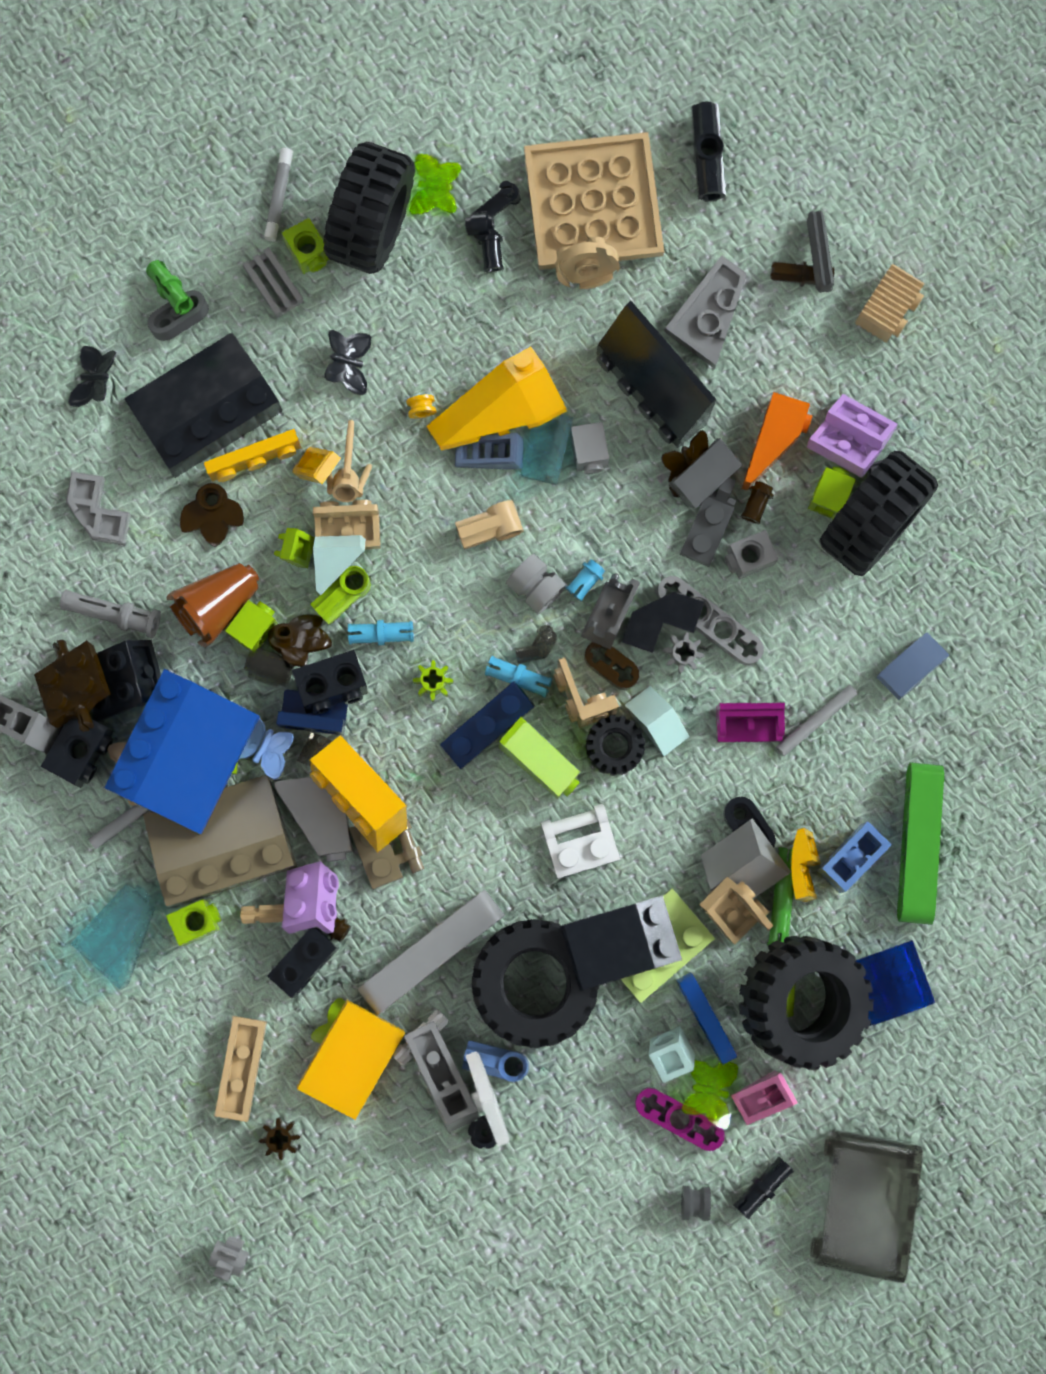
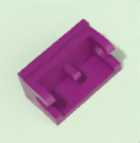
[716,703,785,743]

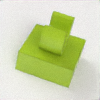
[274,528,315,568]

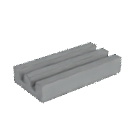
[242,247,304,318]

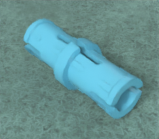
[348,620,414,646]
[485,656,553,698]

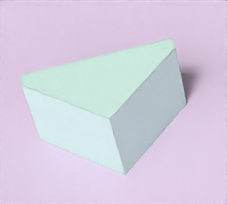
[313,535,366,595]
[624,686,690,757]

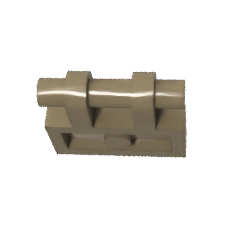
[349,819,425,890]

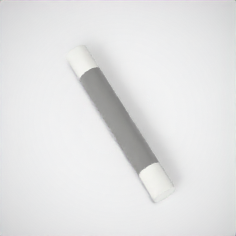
[264,148,293,242]

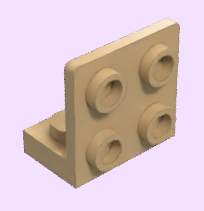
[553,657,619,729]

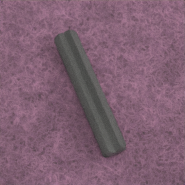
[807,211,834,293]

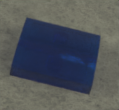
[856,940,935,1026]

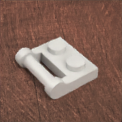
[541,804,620,879]

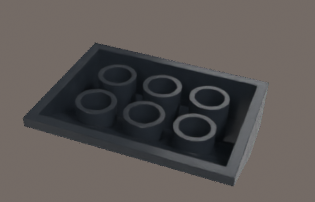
[596,301,716,448]
[124,332,283,478]

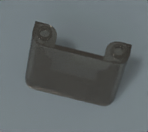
[810,1129,923,1283]

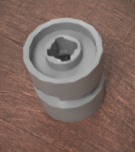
[506,553,567,615]

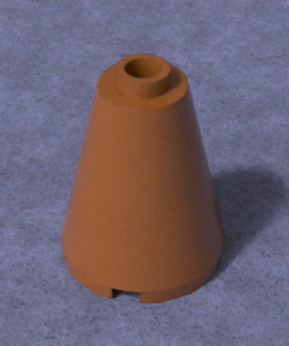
[166,563,259,648]

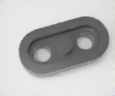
[147,290,209,341]

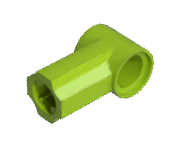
[310,566,371,626]

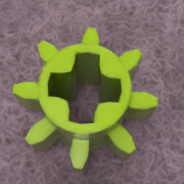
[413,660,454,702]

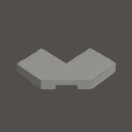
[66,471,131,546]

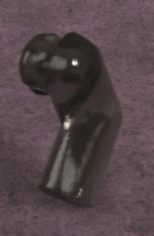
[515,625,557,664]

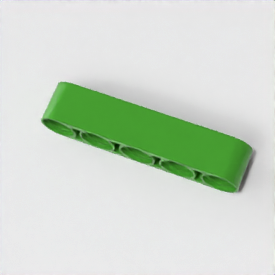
[897,762,944,925]

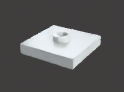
[465,1051,510,1147]

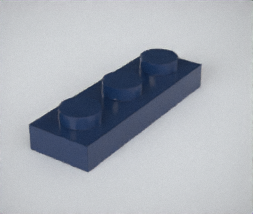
[440,681,536,769]

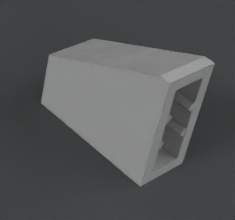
[274,777,353,862]

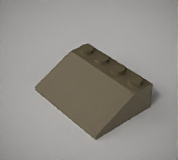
[143,775,297,908]

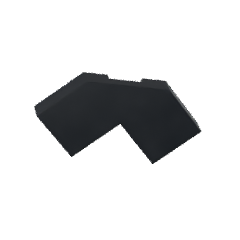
[622,591,705,653]

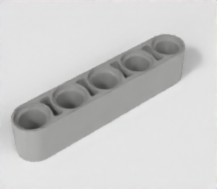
[357,890,505,1016]

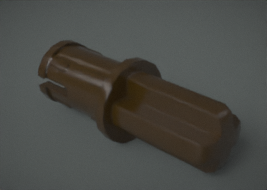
[770,261,835,287]

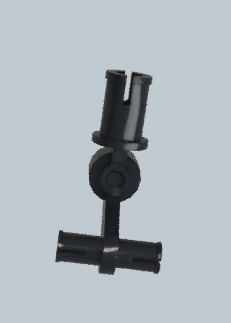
[465,181,521,273]

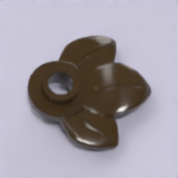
[180,483,244,547]
[268,614,332,667]

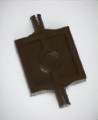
[34,640,110,732]

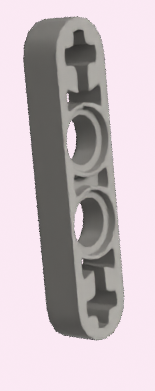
[657,576,764,666]

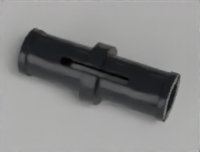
[733,1156,795,1220]

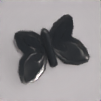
[324,330,372,395]
[68,346,116,407]

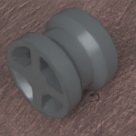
[681,1186,711,1221]

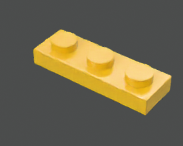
[203,429,302,482]

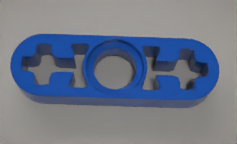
[676,972,737,1065]

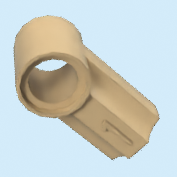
[455,500,524,550]

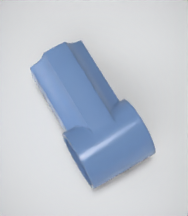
[462,1040,530,1082]

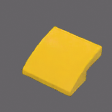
[791,828,821,902]

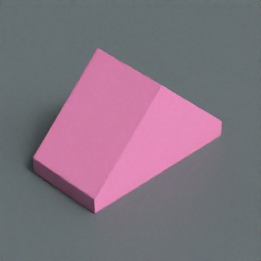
[731,1070,798,1125]

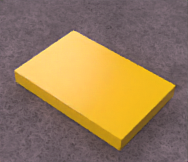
[297,1000,405,1120]

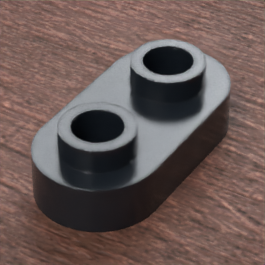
[723,797,776,847]

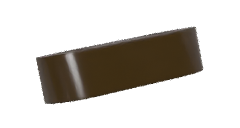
[584,642,639,690]

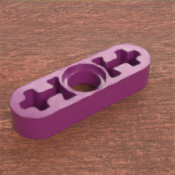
[635,1087,725,1151]

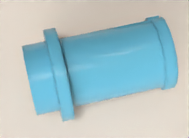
[566,559,605,601]

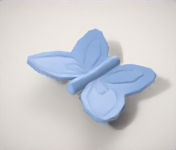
[239,718,294,780]

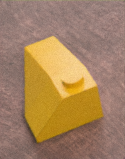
[427,346,567,451]

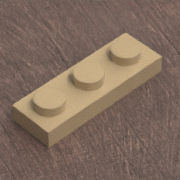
[214,1016,267,1122]

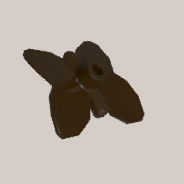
[661,430,708,498]

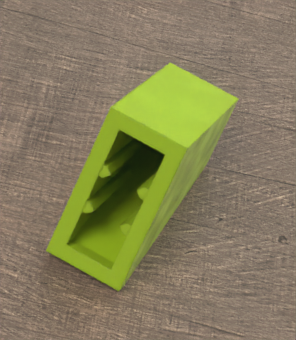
[499,717,580,799]

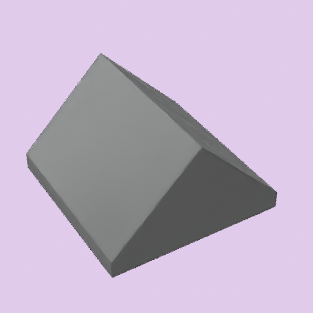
[701,819,791,899]

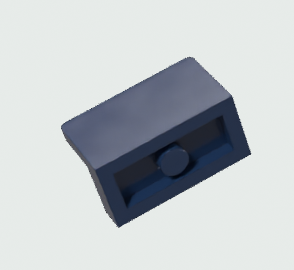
[277,689,348,736]

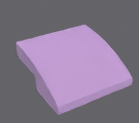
[807,394,898,478]

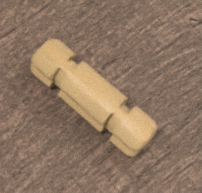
[240,904,284,924]

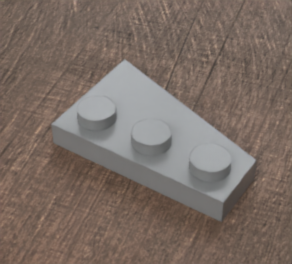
[664,256,747,369]

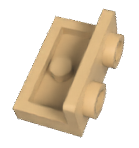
[313,500,381,549]
[699,877,773,945]

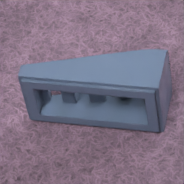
[455,433,524,469]

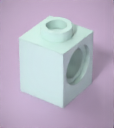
[648,1026,695,1083]

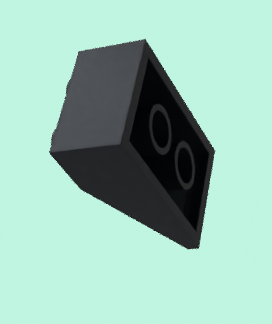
[561,895,682,991]

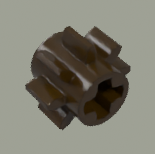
[259,1117,302,1160]

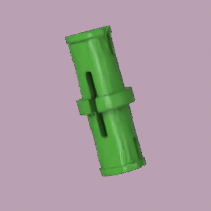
[146,260,193,315]

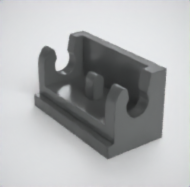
[669,438,742,508]
[581,573,640,649]

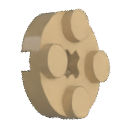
[555,237,620,289]

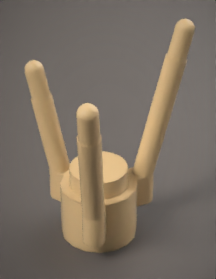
[326,420,372,502]

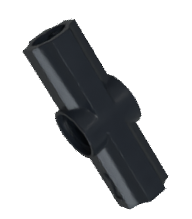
[691,101,726,202]

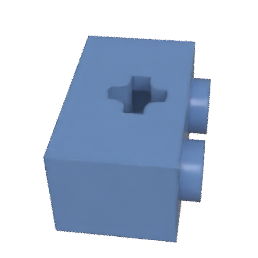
[816,822,892,893]

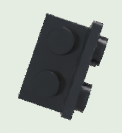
[92,640,161,721]

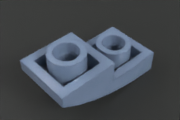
[877,632,949,700]

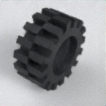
[585,715,645,776]

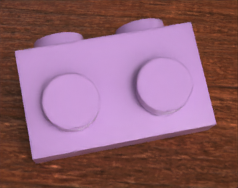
[282,861,339,934]

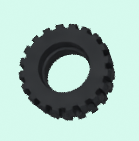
[323,142,415,274]
[819,450,939,576]
[472,919,599,1048]
[739,936,874,1070]

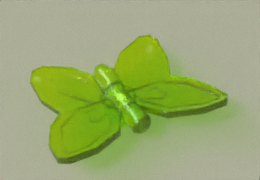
[409,154,461,215]
[682,1060,738,1129]

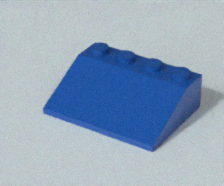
[104,669,260,834]

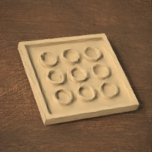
[524,132,664,270]

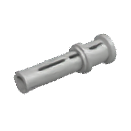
[60,590,161,638]

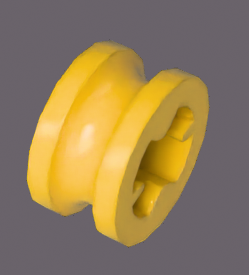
[406,394,437,419]

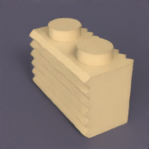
[855,264,925,343]

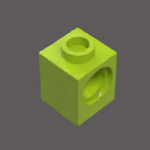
[281,217,330,275]
[807,467,856,519]
[225,600,278,654]
[166,899,222,946]

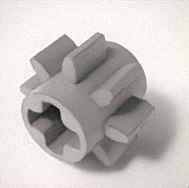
[663,632,704,674]
[208,1236,249,1282]

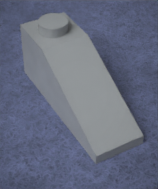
[0,695,63,754]
[404,1021,478,1133]

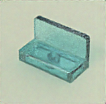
[521,414,573,485]

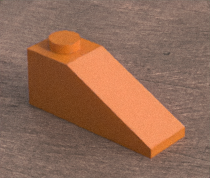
[741,392,813,490]

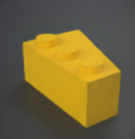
[310,735,407,853]

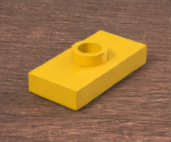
[292,447,341,484]

